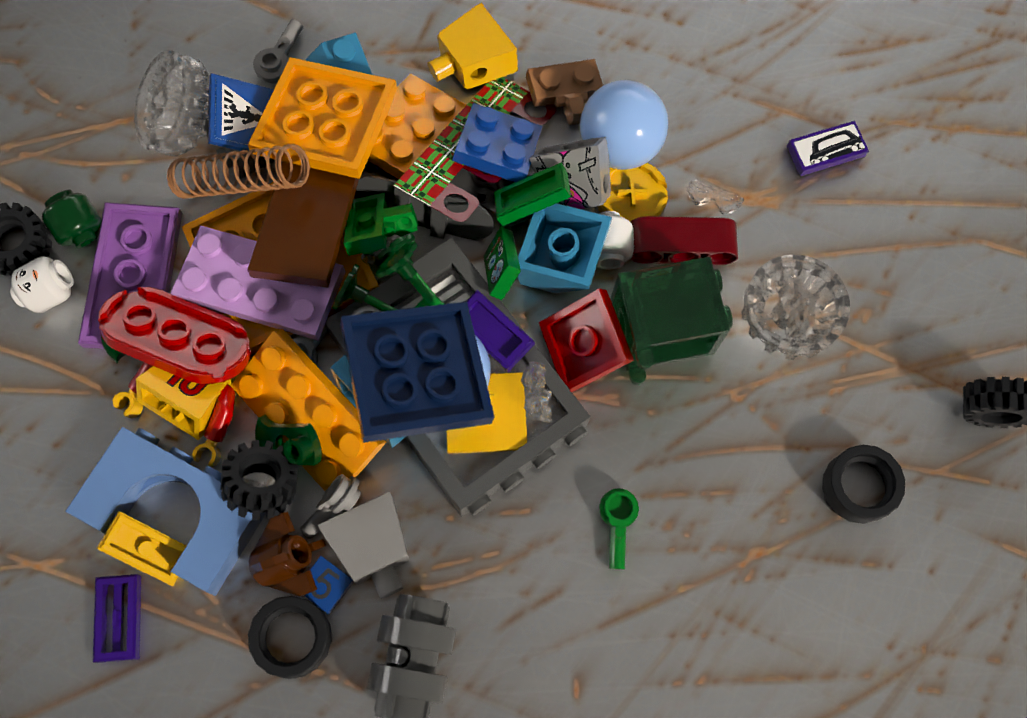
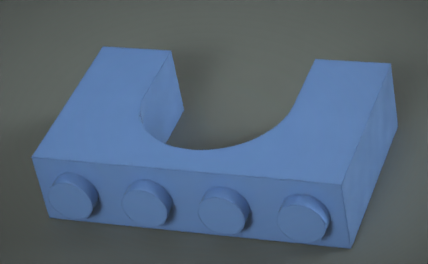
[65,427,265,596]

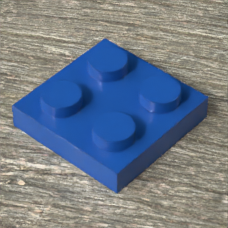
[452,102,543,182]

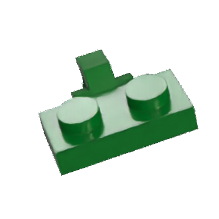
[344,193,418,256]

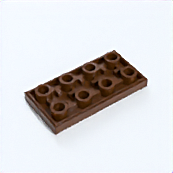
[248,162,359,288]

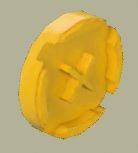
[597,163,668,222]

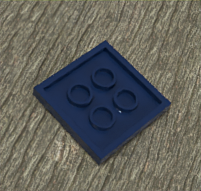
[340,302,495,443]

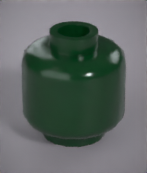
[42,190,102,249]

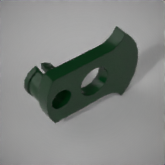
[255,415,322,466]

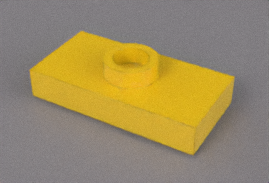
[96,511,186,587]

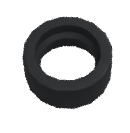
[822,444,905,524]
[248,595,332,679]

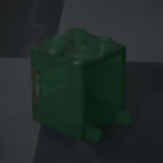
[610,257,733,385]

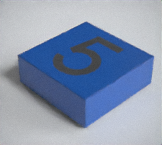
[304,556,354,615]

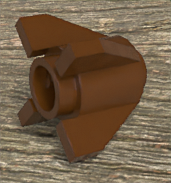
[249,511,326,597]

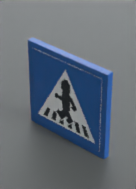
[208,73,274,151]

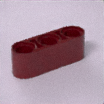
[631,216,738,265]

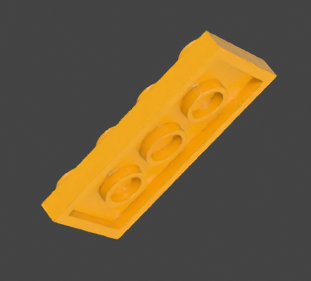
[231,329,387,491]

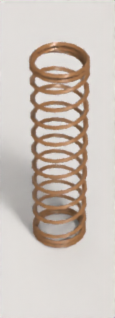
[167,144,310,199]

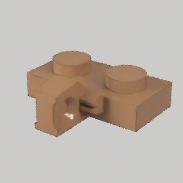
[525,59,603,126]

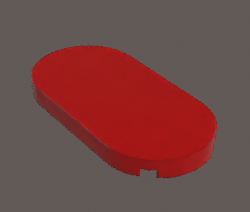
[98,287,251,384]

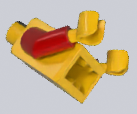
[112,362,235,468]

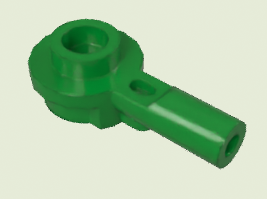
[599,488,639,570]

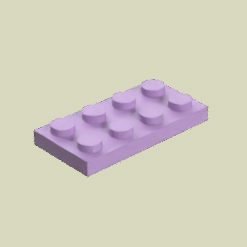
[170,226,346,341]

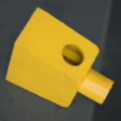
[427,3,518,89]

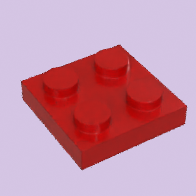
[538,289,634,392]

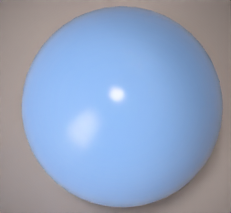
[580,80,668,170]

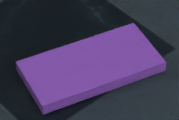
[78,202,182,349]

